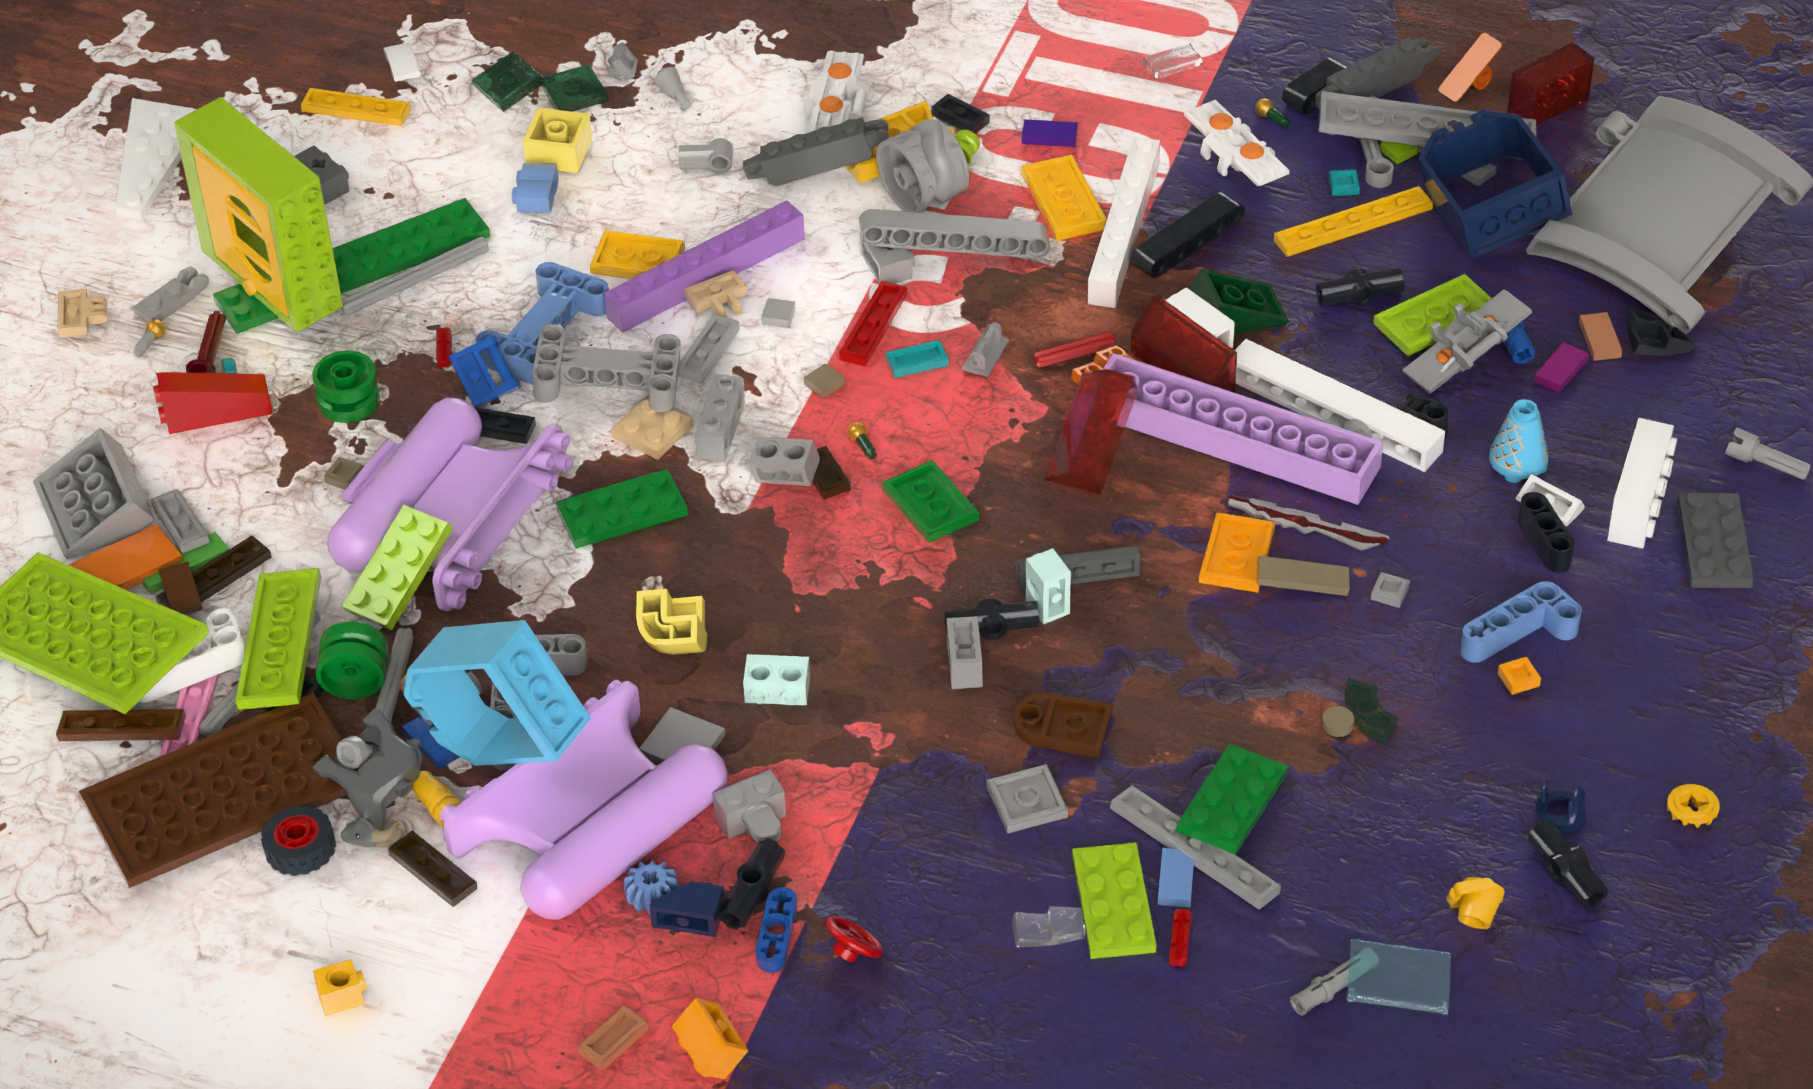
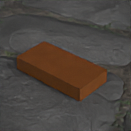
[158,562,203,615]

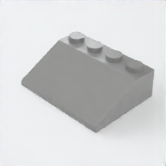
[33,428,155,559]

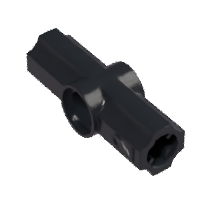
[1316,268,1405,307]
[944,599,1040,640]
[1528,820,1608,909]
[718,838,785,930]

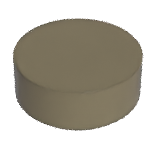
[1322,706,1354,737]

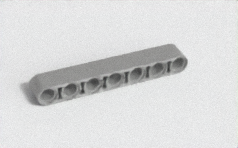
[859,209,1050,258]

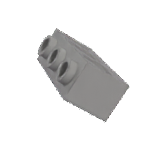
[695,374,745,462]

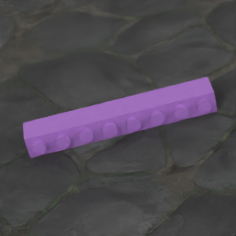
[604,200,805,333]

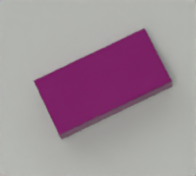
[1534,342,1589,393]

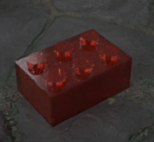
[1507,42,1595,126]

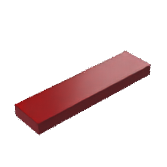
[839,281,908,367]

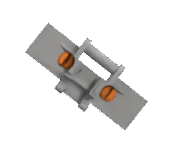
[1402,289,1532,394]

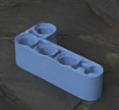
[1460,581,1582,663]

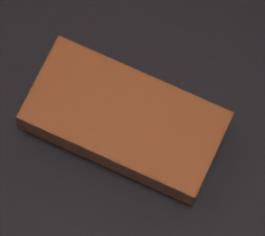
[1579,312,1622,361]
[577,1005,649,1071]

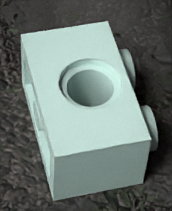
[1026,548,1071,624]

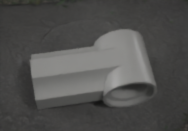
[679,138,733,174]

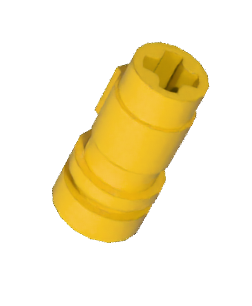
[412,771,462,829]

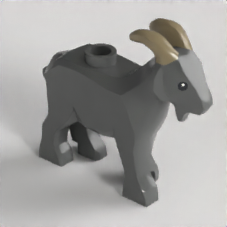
[312,707,423,848]

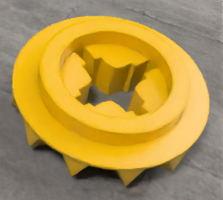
[1667,784,1720,829]

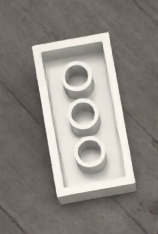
[1607,418,1677,549]

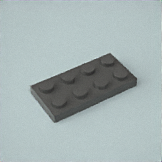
[1677,493,1754,588]

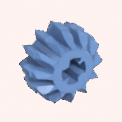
[623,859,679,915]

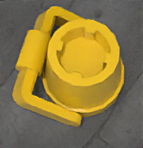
[1446,877,1505,929]

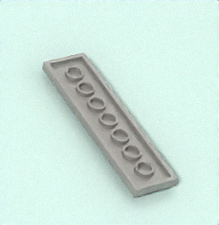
[1318,91,1536,160]

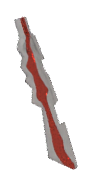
[1228,495,1389,551]

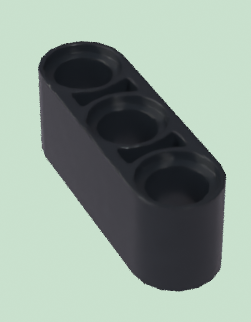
[1282,57,1347,115]
[1518,492,1574,573]

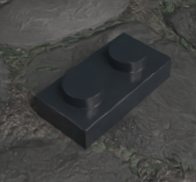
[931,94,990,134]

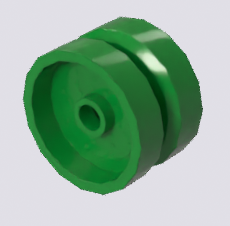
[312,350,380,423]
[316,621,388,699]

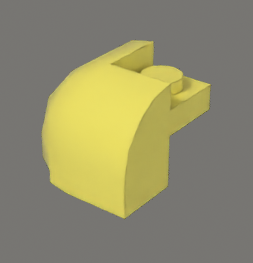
[636,589,707,655]

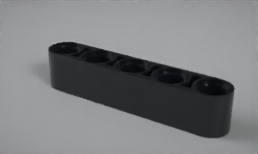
[1130,192,1245,278]

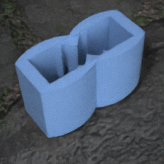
[512,163,559,213]

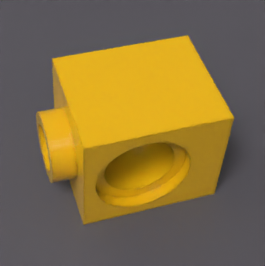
[313,959,367,1016]

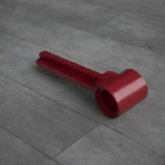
[186,311,226,373]

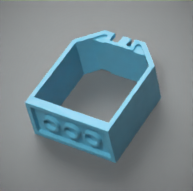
[404,620,591,766]

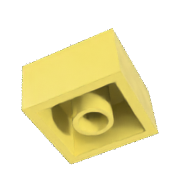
[523,108,592,173]

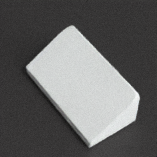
[1516,474,1585,527]

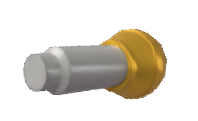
[133,319,165,356]

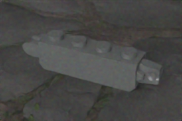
[1315,37,1439,109]
[743,117,889,186]

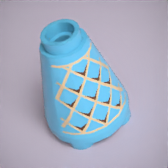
[1489,399,1548,483]

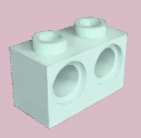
[743,654,810,705]

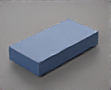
[1158,848,1194,908]

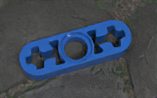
[756,887,797,973]

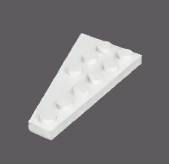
[115,98,197,220]

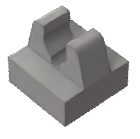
[605,42,638,81]

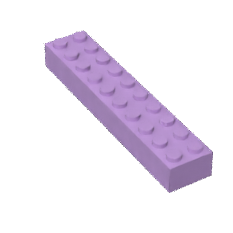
[1088,353,1383,505]

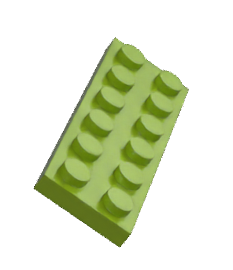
[235,568,322,710]

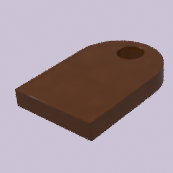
[1014,693,1113,758]

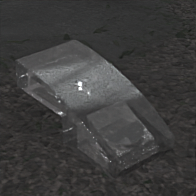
[1012,906,1086,947]

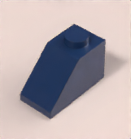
[650,881,725,937]

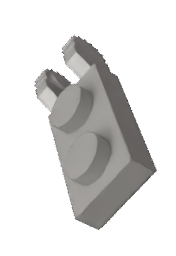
[133,266,209,322]

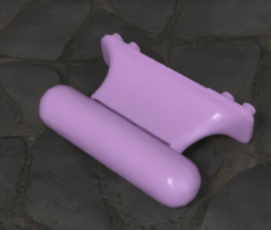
[440,680,728,920]

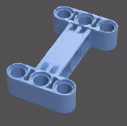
[475,262,609,385]

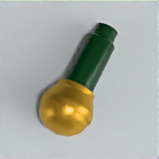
[1255,99,1291,128]
[847,422,877,460]

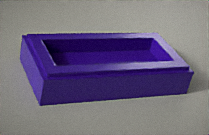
[1022,119,1078,147]

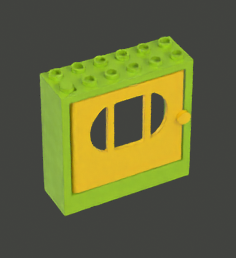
[174,97,343,333]

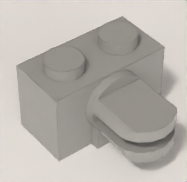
[713,769,786,844]

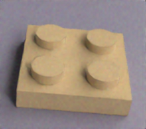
[611,396,693,460]

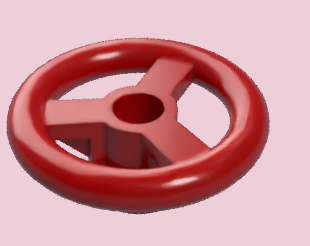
[825,916,883,962]

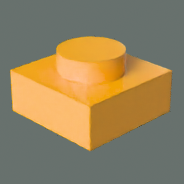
[1498,656,1541,695]

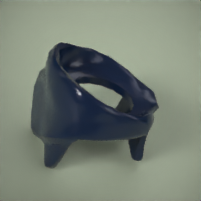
[1534,780,1587,833]

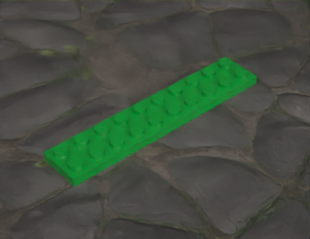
[213,198,490,334]

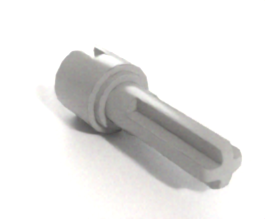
[1725,428,1811,480]

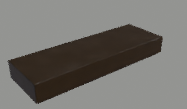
[388,830,477,907]

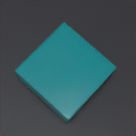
[1328,170,1360,196]

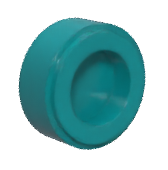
[221,358,237,374]

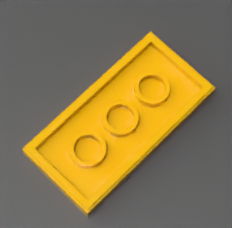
[1021,155,1107,241]

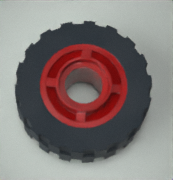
[261,806,336,876]

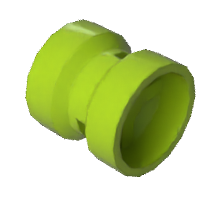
[955,130,980,165]

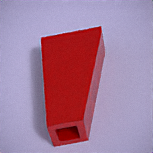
[153,372,273,434]

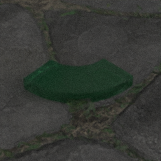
[1345,678,1398,746]

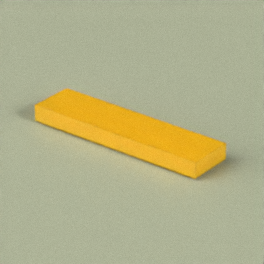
[301,88,411,126]

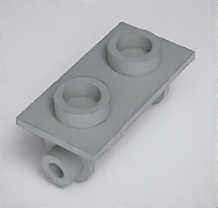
[962,322,1009,377]

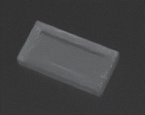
[1143,43,1203,79]

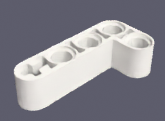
[139,608,246,703]

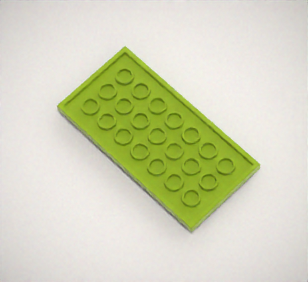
[0,552,210,714]

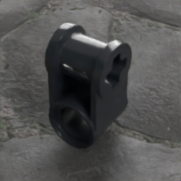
[1395,391,1449,438]

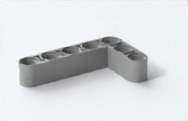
[490,634,588,771]

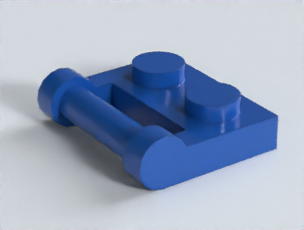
[449,336,521,408]

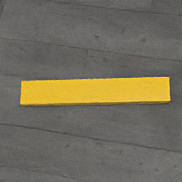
[1274,186,1433,257]

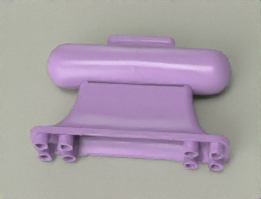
[327,398,573,612]

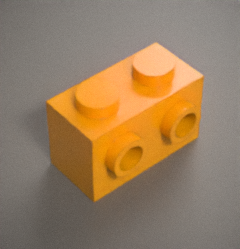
[672,998,748,1079]

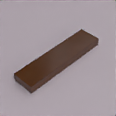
[56,709,186,741]

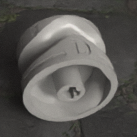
[876,119,969,213]

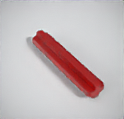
[1034,332,1115,368]

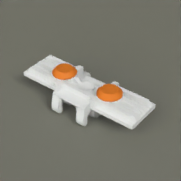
[805,51,870,133]
[1184,100,1289,187]

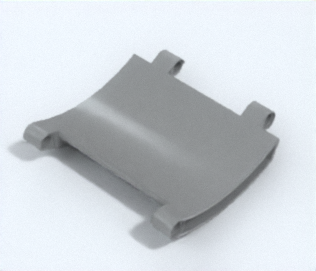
[1526,96,1813,334]

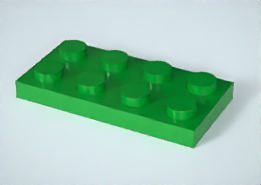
[556,469,688,549]
[1177,744,1288,855]

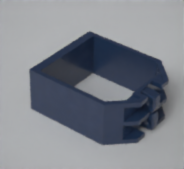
[1419,110,1572,259]

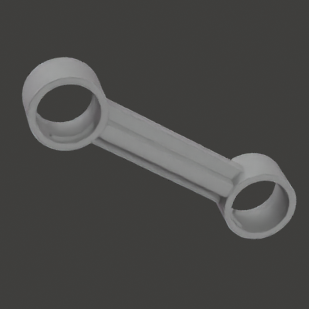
[1359,138,1394,188]

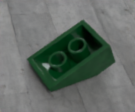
[1188,268,1289,334]

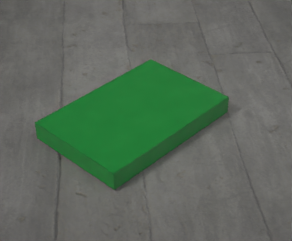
[882,460,979,543]

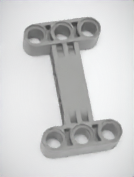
[533,324,681,412]

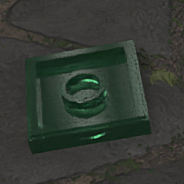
[472,51,545,112]
[540,64,608,112]

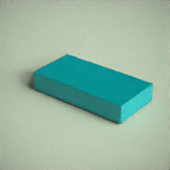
[886,340,949,378]

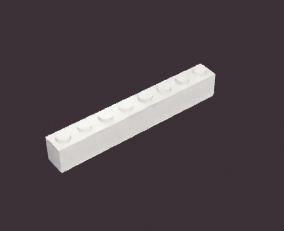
[1088,137,1160,308]
[1226,339,1445,472]

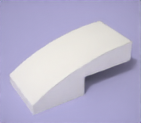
[384,43,421,81]

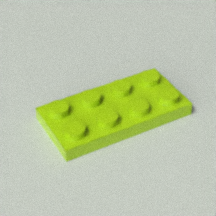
[1374,274,1492,356]
[341,505,453,631]
[1072,842,1156,959]

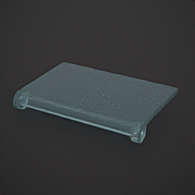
[1346,939,1451,1015]

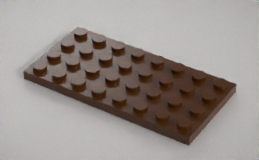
[79,693,359,888]

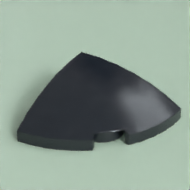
[1626,307,1695,356]

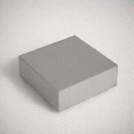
[761,298,796,327]
[1371,572,1410,608]

